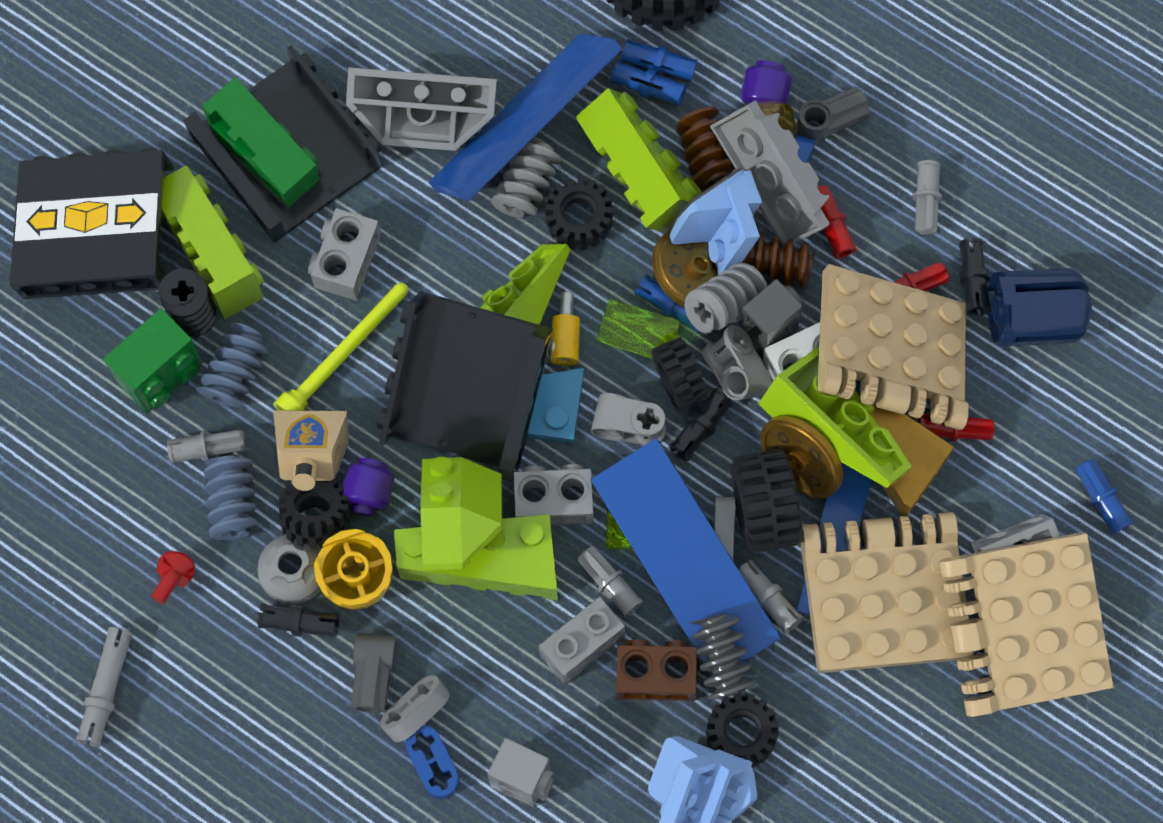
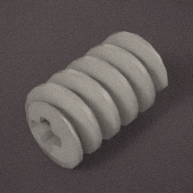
[491,137,562,218]
[684,263,767,334]

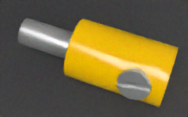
[550,292,580,366]

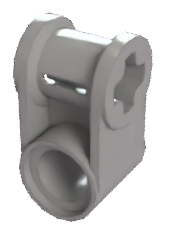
[703,325,771,400]
[591,393,666,446]

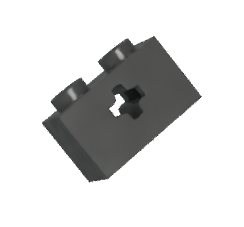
[740,279,802,358]

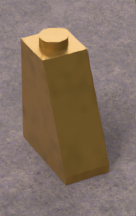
[871,398,954,516]

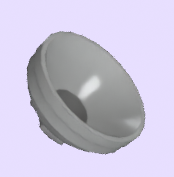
[257,535,321,605]

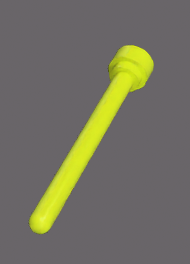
[273,283,408,411]

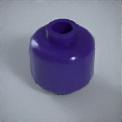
[740,60,792,116]
[342,458,395,517]

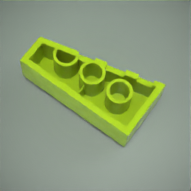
[576,88,702,233]
[161,165,265,320]
[394,514,558,601]

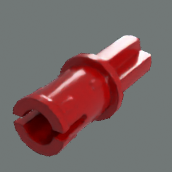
[817,185,857,259]
[894,263,949,292]
[917,412,995,442]

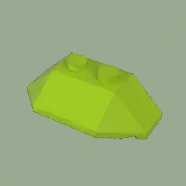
[420,457,502,571]

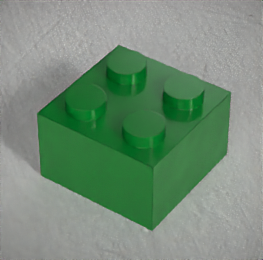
[103,308,203,414]

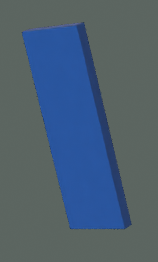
[428,34,622,201]
[590,438,781,676]

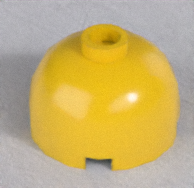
[314,529,394,610]

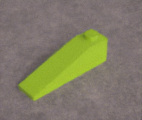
[479,244,570,325]
[758,346,912,488]

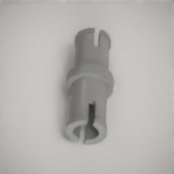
[739,560,804,634]

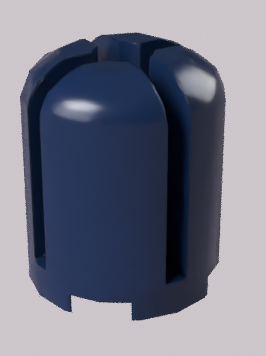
[988,268,1092,347]

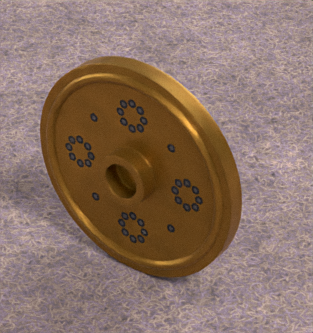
[652,229,719,307]
[760,415,843,498]

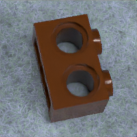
[616,640,697,701]

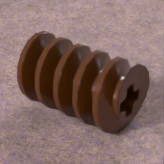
[676,106,735,191]
[742,232,816,290]

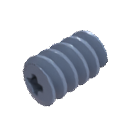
[196,322,269,408]
[204,456,258,540]

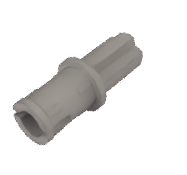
[913,160,943,235]
[167,430,245,464]
[578,546,644,618]

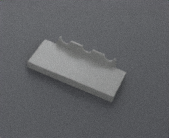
[710,100,830,246]

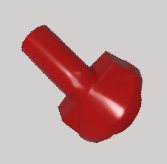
[151,551,195,605]

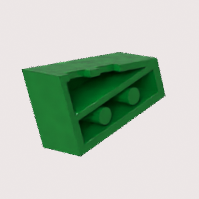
[202,77,320,208]

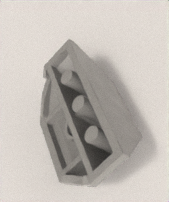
[346,67,497,151]

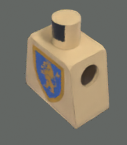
[273,410,349,491]

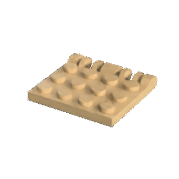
[817,264,968,430]
[800,512,974,673]
[939,532,1114,717]

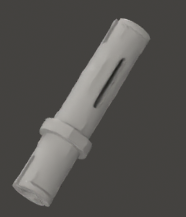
[76,627,133,747]

